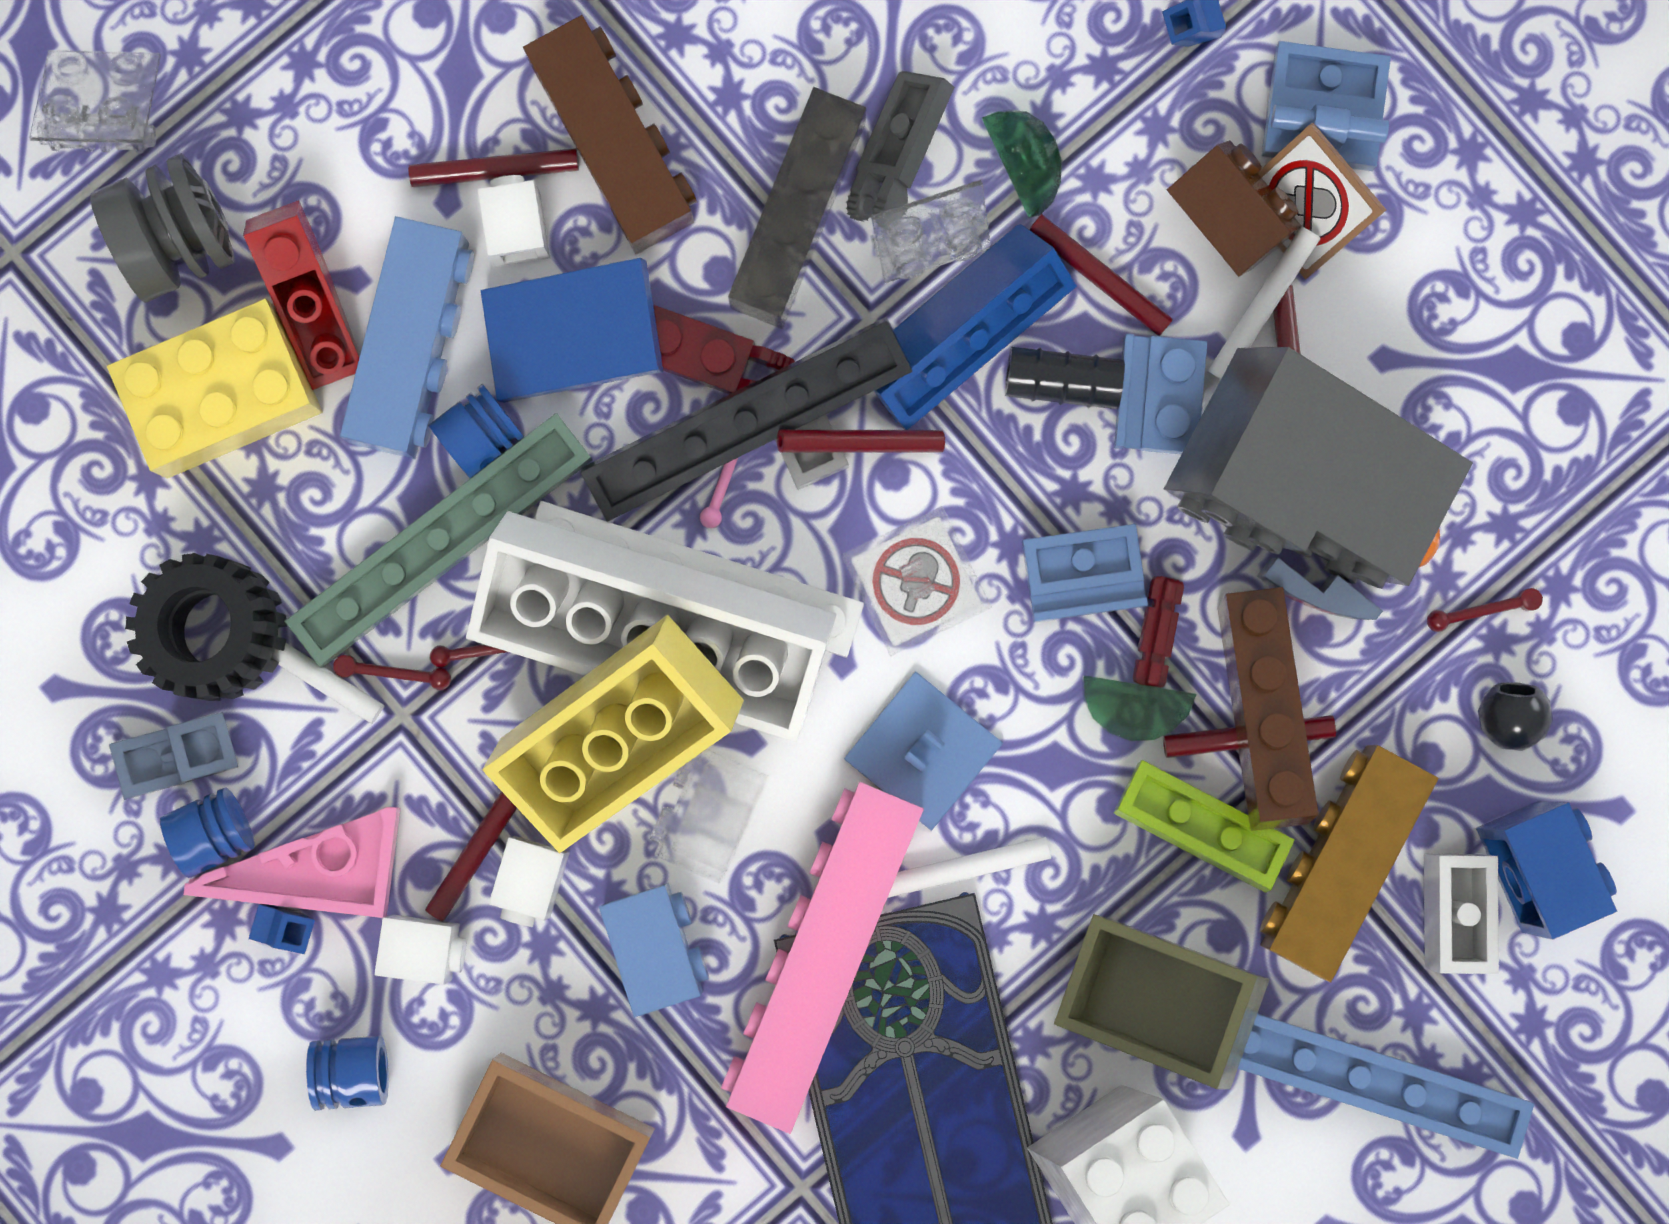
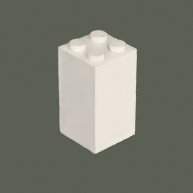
[1027,1085,1230,1224]

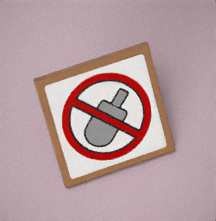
[1258,123,1386,280]

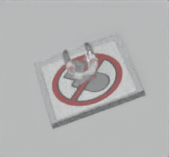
[841,506,992,657]

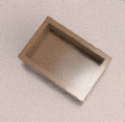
[440,1052,655,1224]

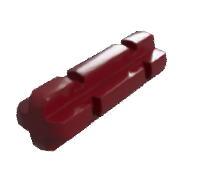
[1132,576,1184,688]

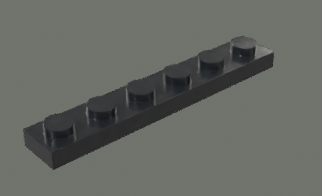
[580,317,913,522]

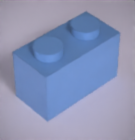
[599,883,709,1018]

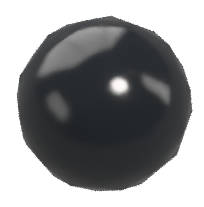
[1478,682,1553,751]

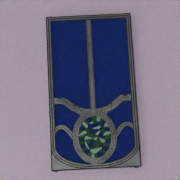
[774,892,1053,1224]

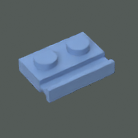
[1114,334,1207,454]
[1022,524,1148,623]

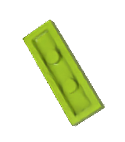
[1113,760,1295,893]

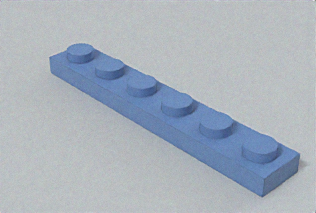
[1238,1014,1535,1159]

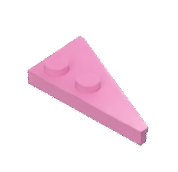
[183,807,400,918]

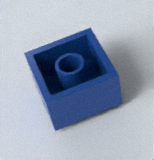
[1476,801,1618,940]

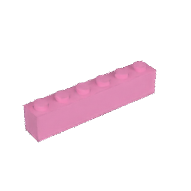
[721,782,924,1134]

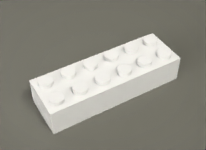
[466,511,837,742]

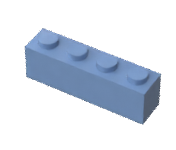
[340,216,474,459]

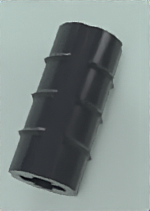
[1005,347,1125,409]

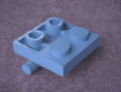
[1261,41,1391,171]

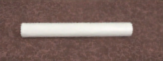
[1207,226,1321,379]
[229,630,384,724]
[888,837,1051,898]

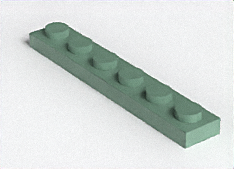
[285,413,593,667]

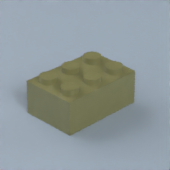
[1054,914,1270,1089]

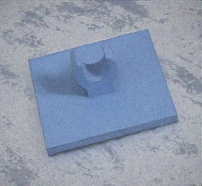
[844,671,1003,831]

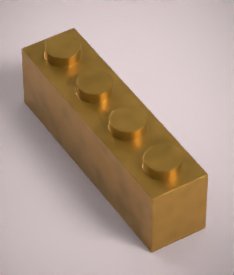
[1260,745,1439,982]

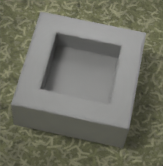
[775,415,849,490]

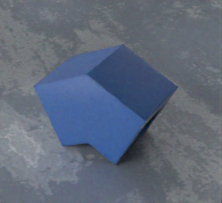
[1162,0,1226,47]
[248,904,315,954]

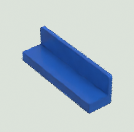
[874,224,1077,430]

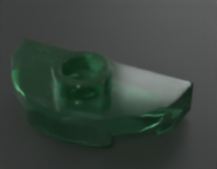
[982,109,1062,218]
[1082,676,1196,741]

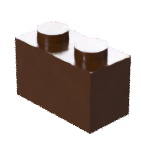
[1166,140,1301,277]

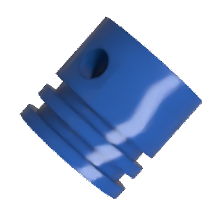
[428,383,524,478]
[160,787,255,878]
[306,1035,389,1111]

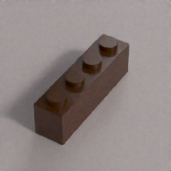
[523,15,697,255]
[1217,587,1319,831]

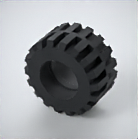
[125,553,287,701]

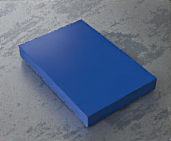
[480,258,663,403]

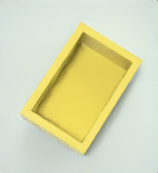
[107,298,323,479]

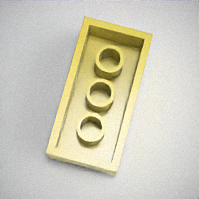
[482,614,744,854]

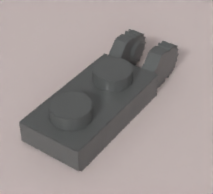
[846,71,955,228]

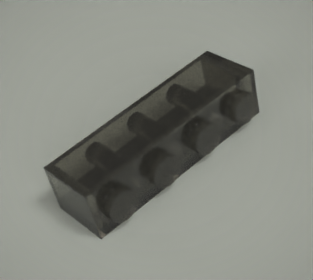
[728,86,866,329]

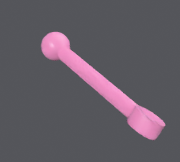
[700,458,738,529]

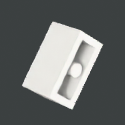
[1424,854,1499,974]

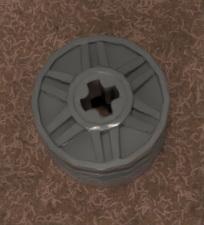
[90,153,235,303]

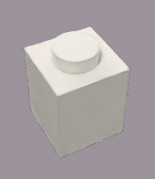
[477,175,550,267]
[489,836,570,927]
[374,915,467,985]

